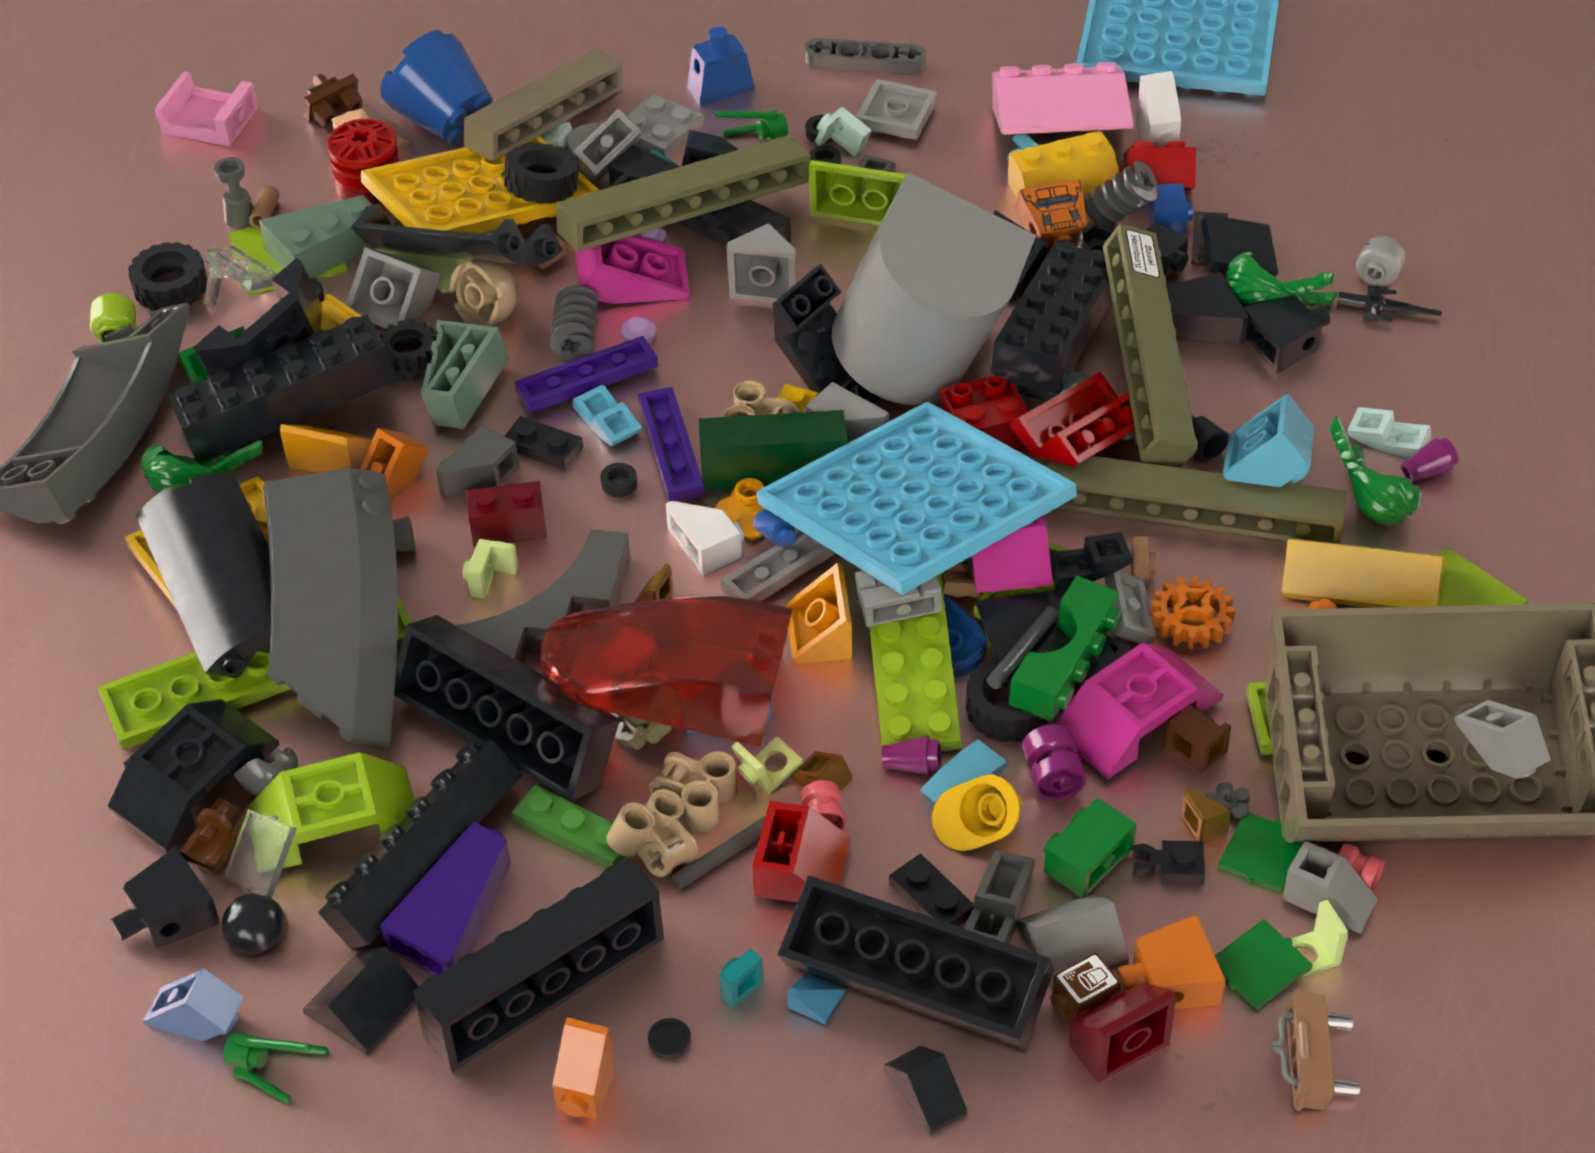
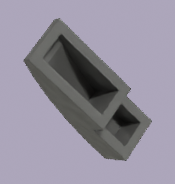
[964,849,1036,944]

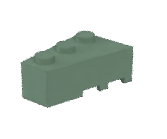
[259,195,374,278]
[421,320,509,429]

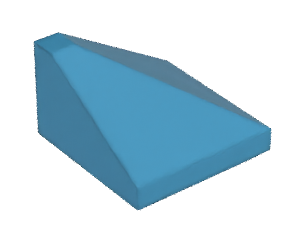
[787,973,846,1025]

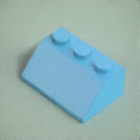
[1223,393,1314,487]

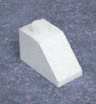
[1136,71,1181,147]
[666,501,744,576]

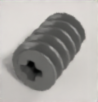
[1083,161,1158,228]
[549,285,599,361]

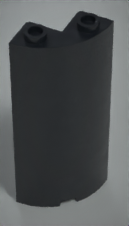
[351,205,563,266]
[135,474,271,678]

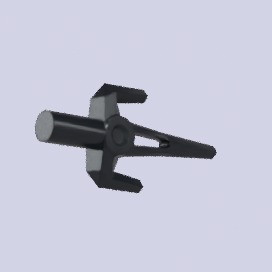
[1337,287,1442,323]

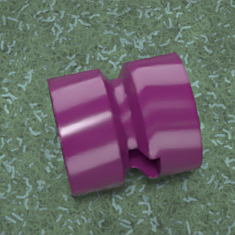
[1022,724,1087,801]

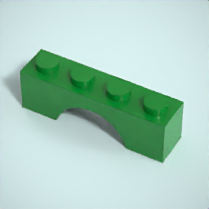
[1008,575,1122,722]

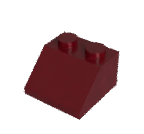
[466,480,547,547]
[1068,982,1176,1083]

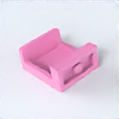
[155,71,258,147]

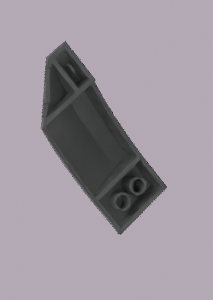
[0,303,191,524]
[263,468,398,749]

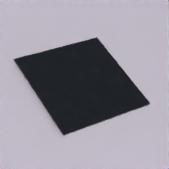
[975,588,1116,687]

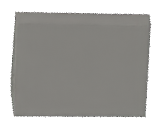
[727,223,797,303]
[1017,894,1129,990]

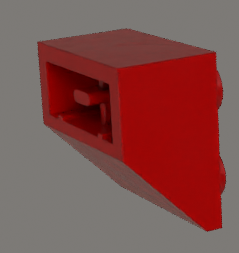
[1123,141,1196,190]
[938,375,1029,452]
[752,800,851,902]

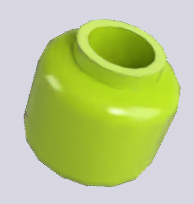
[89,292,136,343]

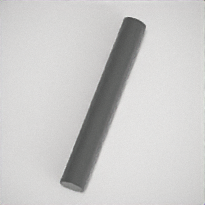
[987,606,1059,689]
[672,816,765,889]

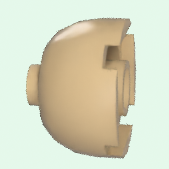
[450,260,518,326]

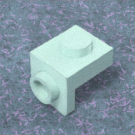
[815,107,872,157]

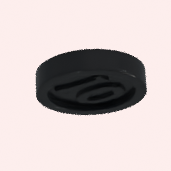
[648,1018,691,1060]

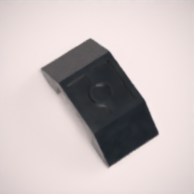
[193,258,322,378]
[772,264,881,404]
[107,699,280,853]

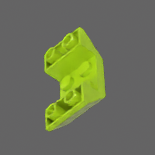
[247,752,414,874]

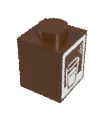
[1050,952,1121,1022]

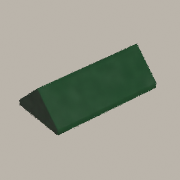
[699,410,847,491]

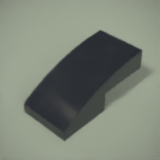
[1049,532,1132,590]

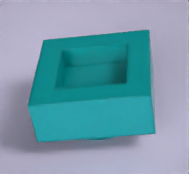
[719,948,764,1008]

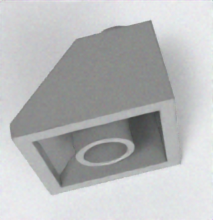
[346,247,441,329]

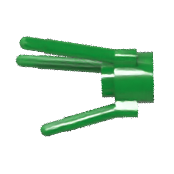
[715,110,788,141]
[223,1031,328,1104]

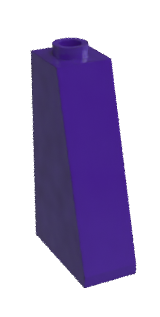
[380,822,511,976]

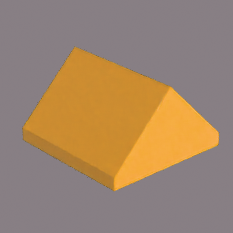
[280,424,373,473]
[785,563,852,664]

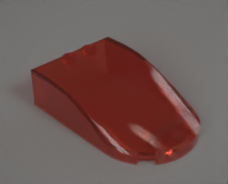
[539,596,793,747]

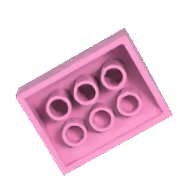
[992,62,1133,135]

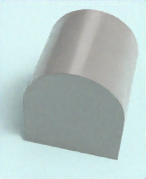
[832,172,1036,405]

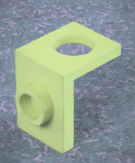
[731,737,804,794]
[1292,900,1348,980]

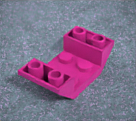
[972,515,1053,593]
[1056,642,1224,779]

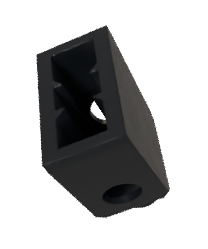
[1243,296,1330,373]
[110,847,220,947]

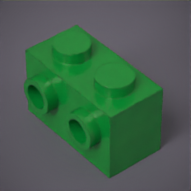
[1043,797,1137,898]

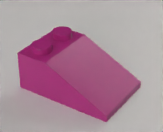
[576,235,690,305]

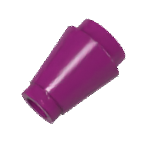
[1400,438,1459,482]
[882,735,942,775]

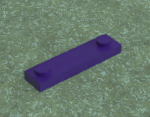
[515,336,659,413]
[638,387,705,502]

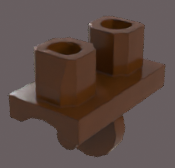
[303,73,363,128]
[180,797,256,876]

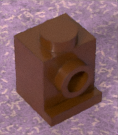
[1165,704,1231,773]

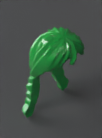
[1226,252,1337,307]
[1329,415,1422,526]
[141,440,263,493]

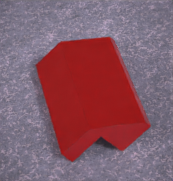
[1010,371,1135,467]

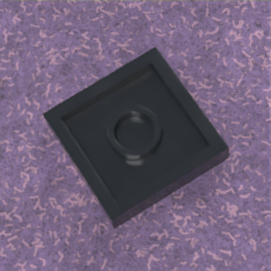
[1201,214,1278,278]

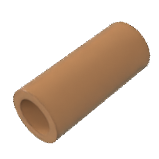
[249,185,280,229]

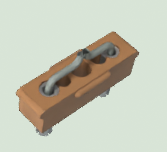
[1271,988,1360,1111]

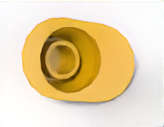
[932,774,1024,851]

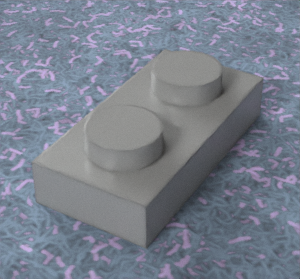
[1104,571,1156,644]

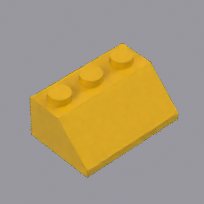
[1008,130,1119,198]

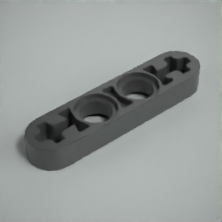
[805,38,926,75]

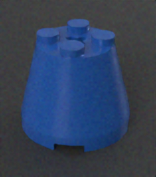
[380,30,493,146]

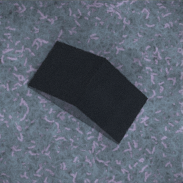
[884,1045,968,1135]

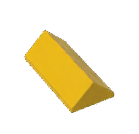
[1281,538,1446,608]

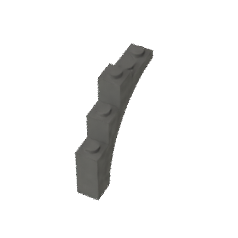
[456,529,630,664]

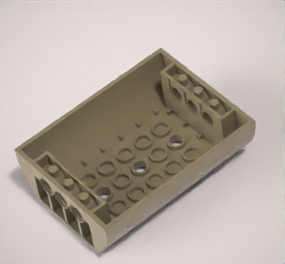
[1265,603,1595,843]

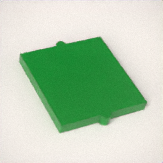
[1218,812,1304,893]
[1215,919,1313,1011]

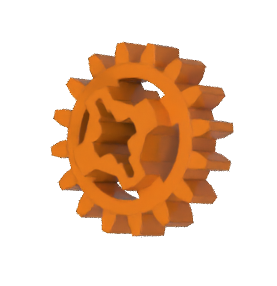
[1151,575,1236,650]

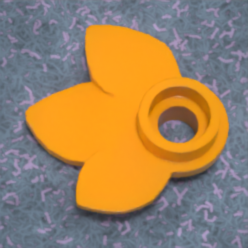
[715,478,766,541]

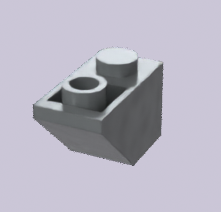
[436,425,519,497]

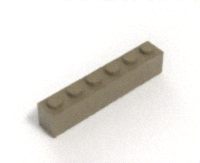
[464,49,623,161]

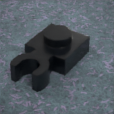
[1132,840,1205,885]

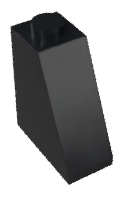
[1166,273,1249,344]

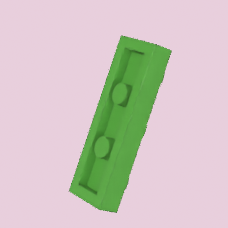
[512,784,626,869]

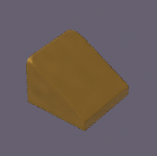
[632,563,673,613]
[791,751,853,791]
[1181,788,1231,844]

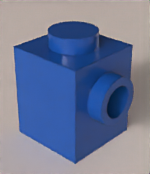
[1147,183,1193,236]

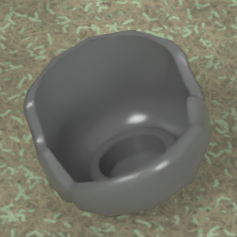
[234,747,299,797]

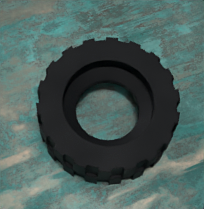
[504,143,579,204]
[128,242,208,311]
[966,657,1049,742]

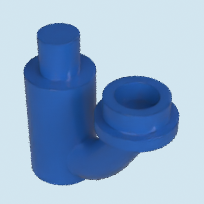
[753,509,797,546]

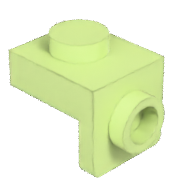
[463,539,519,599]

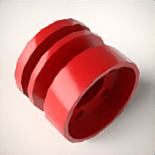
[327,118,400,205]

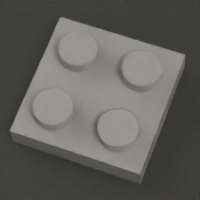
[856,79,937,140]
[626,93,704,158]

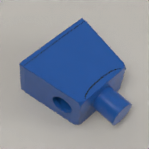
[687,27,755,106]

